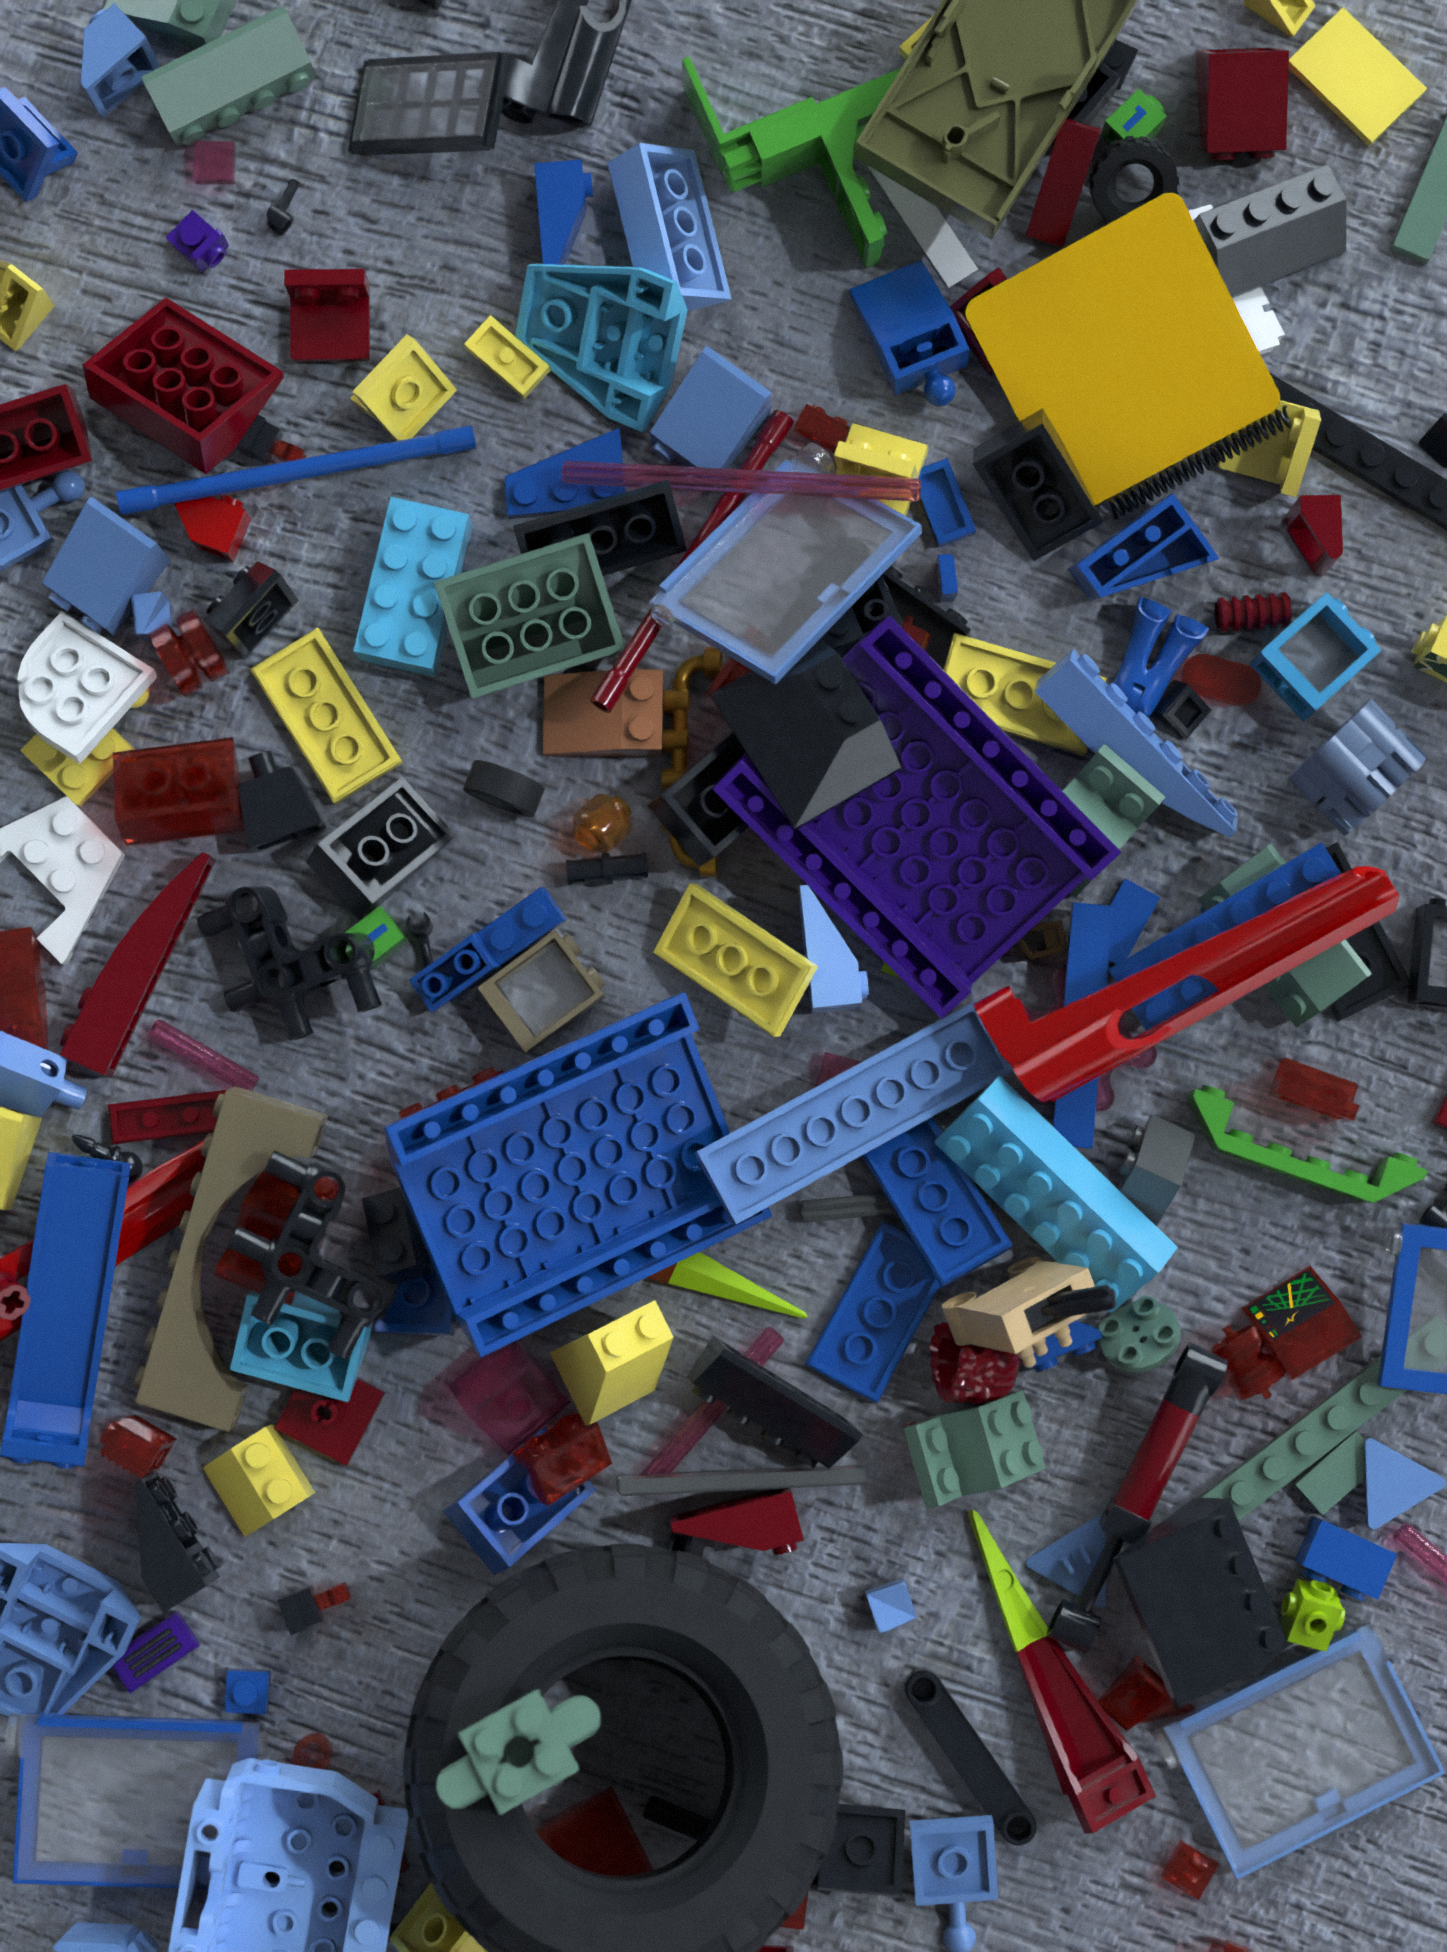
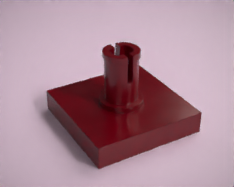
[274,1377,386,1466]

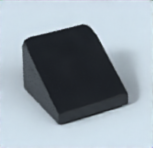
[1418,413,1447,468]
[1152,680,1211,740]

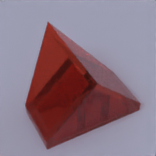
[1098,1655,1196,1732]

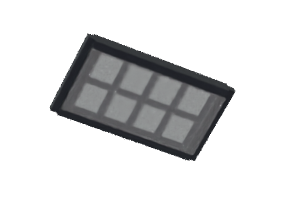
[348,52,511,156]

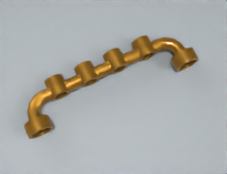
[661,647,723,877]

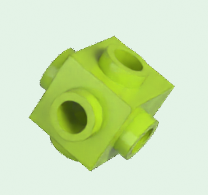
[1281,1579,1345,1652]

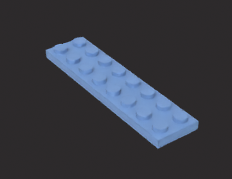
[694,1000,1014,1226]

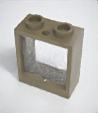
[477,930,606,1055]

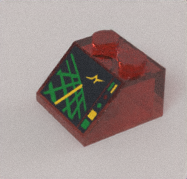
[1241,1266,1362,1380]

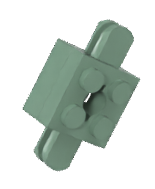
[436,1689,600,1815]

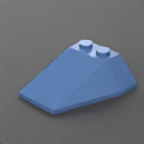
[0,1543,141,1725]

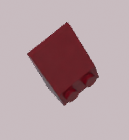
[670,1488,804,1555]

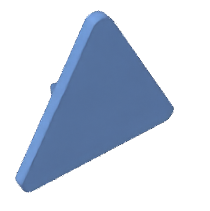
[1364,1438,1446,1530]
[1026,1516,1106,1608]

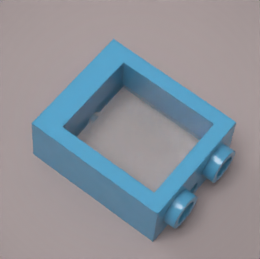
[1249,592,1382,722]

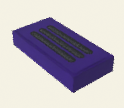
[112,1611,201,1693]

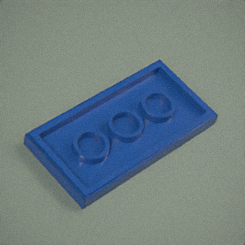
[861,1117,1013,1288]
[805,1221,940,1403]

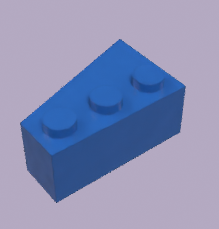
[1068,493,1220,601]

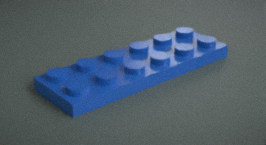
[1108,842,1341,1031]

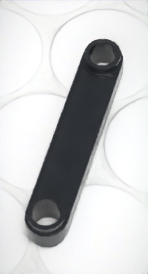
[904,1668,1037,1846]

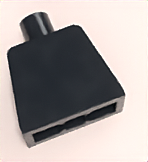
[238,751,327,853]

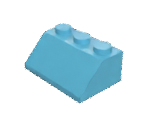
[230,1280,373,1402]

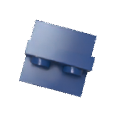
[0,87,78,202]

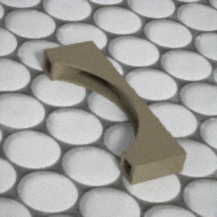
[133,1086,328,1432]

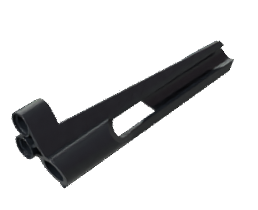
[477,0,632,126]

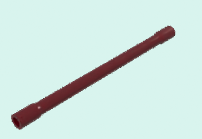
[590,410,794,713]

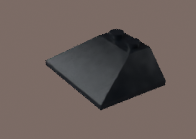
[710,638,901,830]

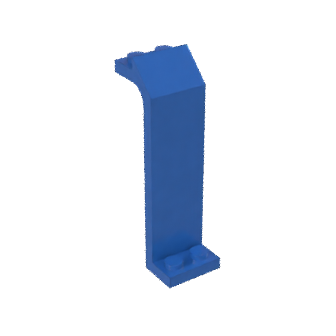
[0,1152,131,1468]

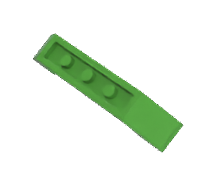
[1187,1085,1428,1203]

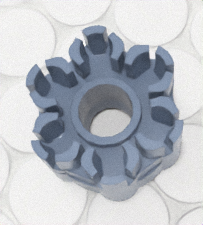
[1288,699,1428,836]

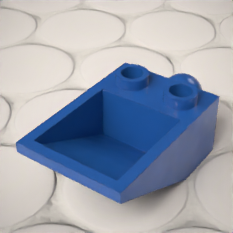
[849,259,969,407]

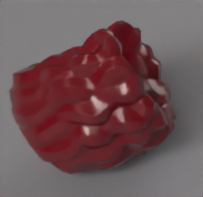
[929,1322,1020,1405]

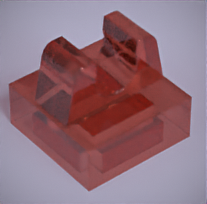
[1161,1839,1219,1900]

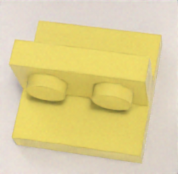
[350,334,457,441]
[828,423,929,516]

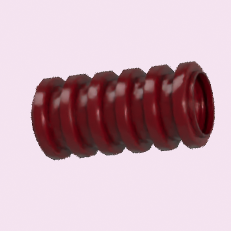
[1214,592,1292,633]

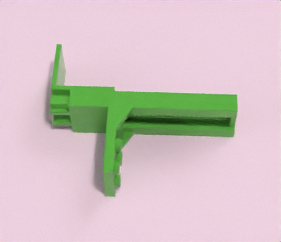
[682,56,901,269]

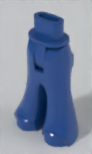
[1113,596,1209,717]

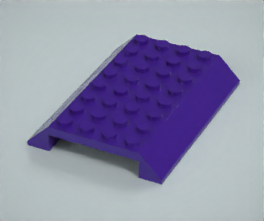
[713,615,1121,1019]

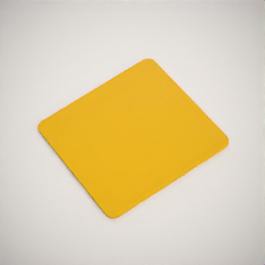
[966,193,1280,505]

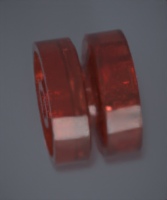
[149,609,230,697]

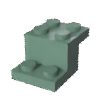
[1063,744,1166,898]
[903,1390,1046,1509]

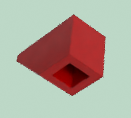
[170,482,251,562]

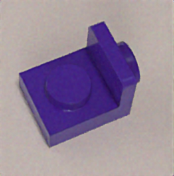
[165,209,229,274]

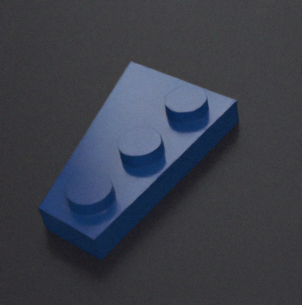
[505,428,626,519]

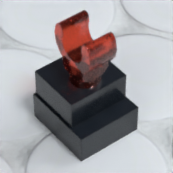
[237,415,306,465]
[277,1582,351,1635]

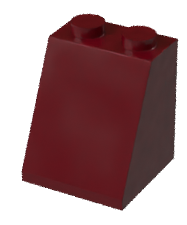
[1196,47,1289,160]

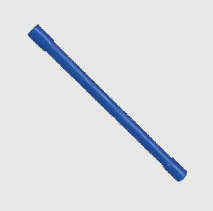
[115,425,476,515]

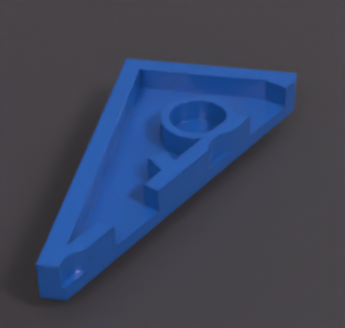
[375,1273,456,1336]

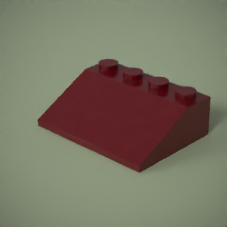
[82,297,284,474]

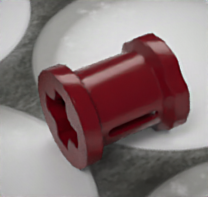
[0,1271,31,1320]

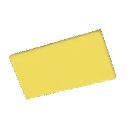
[250,628,403,805]
[943,633,1107,756]
[653,883,818,1037]

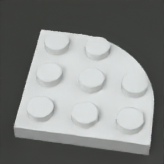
[17,611,157,764]

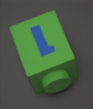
[1100,89,1167,145]
[345,906,409,968]

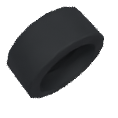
[463,760,545,818]

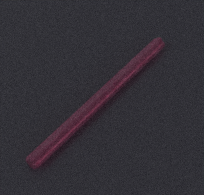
[562,461,921,501]

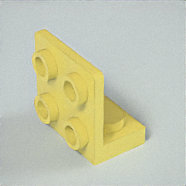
[1219,400,1321,497]

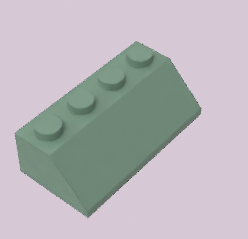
[141,5,316,147]
[1197,844,1372,1028]

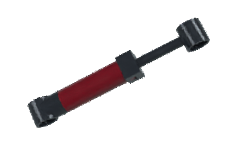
[1047,1342,1228,1654]

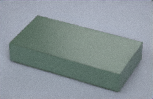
[1293,1431,1365,1516]

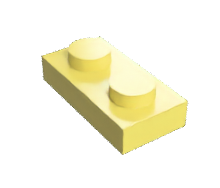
[464,315,550,399]

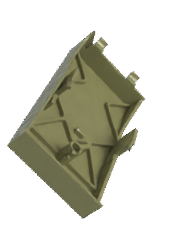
[854,0,1140,239]

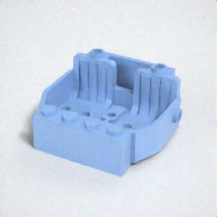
[168,1758,408,1952]

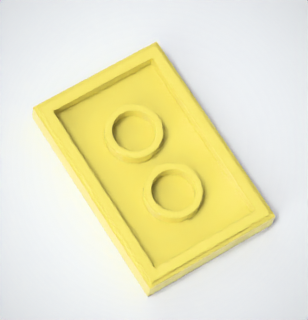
[1289,7,1427,147]

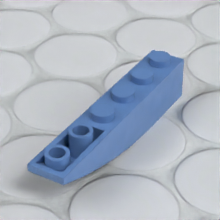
[1034,649,1238,837]

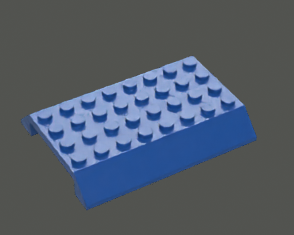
[384,992,772,1357]

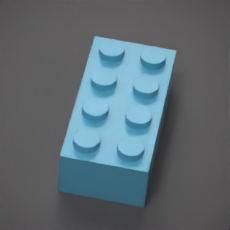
[353,497,473,678]

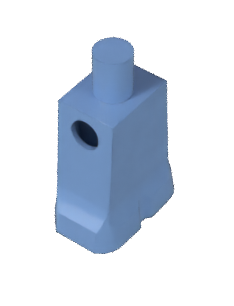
[0,1030,87,1118]

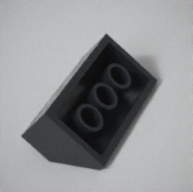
[1193,164,1346,299]
[513,480,687,576]
[687,1335,863,1469]

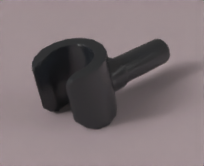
[267,179,300,236]
[406,912,433,968]

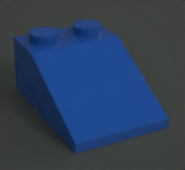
[443,1426,597,1575]

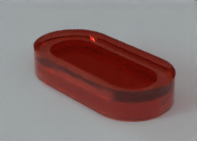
[1181,654,1262,706]

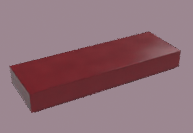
[1026,119,1101,247]
[108,1090,226,1145]

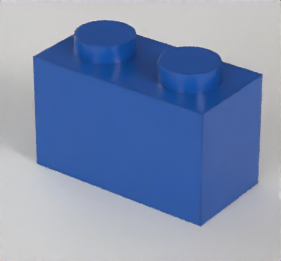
[1295,1516,1398,1602]

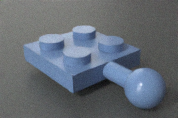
[0,470,85,572]
[909,1815,998,1952]

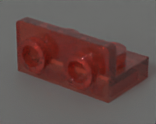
[1268,1058,1360,1122]
[513,1413,612,1506]

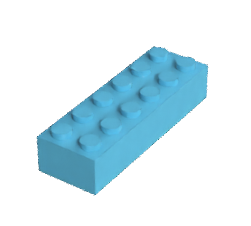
[934,1075,1178,1313]

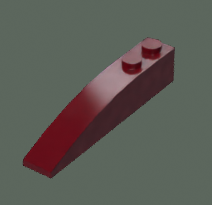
[60,852,216,1077]

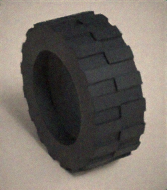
[1089,136,1179,222]

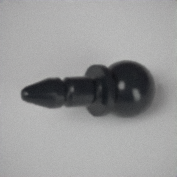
[72,1134,143,1184]

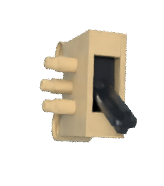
[942,1257,1116,1368]

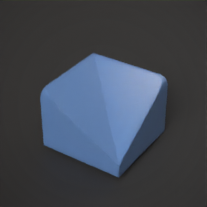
[131,591,173,642]
[865,1578,917,1634]

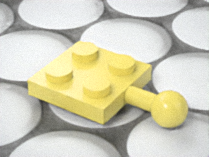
[20,687,149,807]

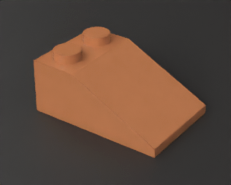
[543,669,664,757]

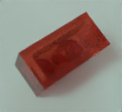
[794,404,850,453]

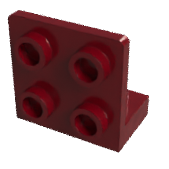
[284,269,370,362]

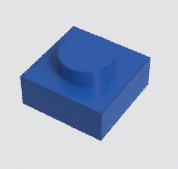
[225,1668,270,1714]

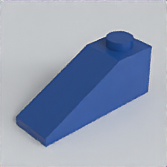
[534,159,593,265]

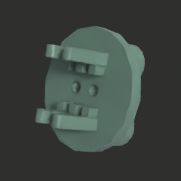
[1099,1296,1181,1373]

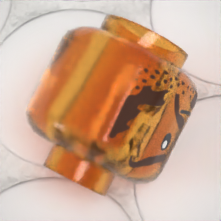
[572,793,632,853]

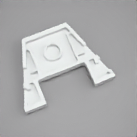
[0,796,125,965]

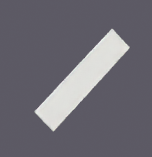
[867,165,978,288]

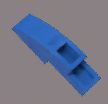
[409,887,567,1013]

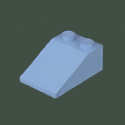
[798,885,869,1014]

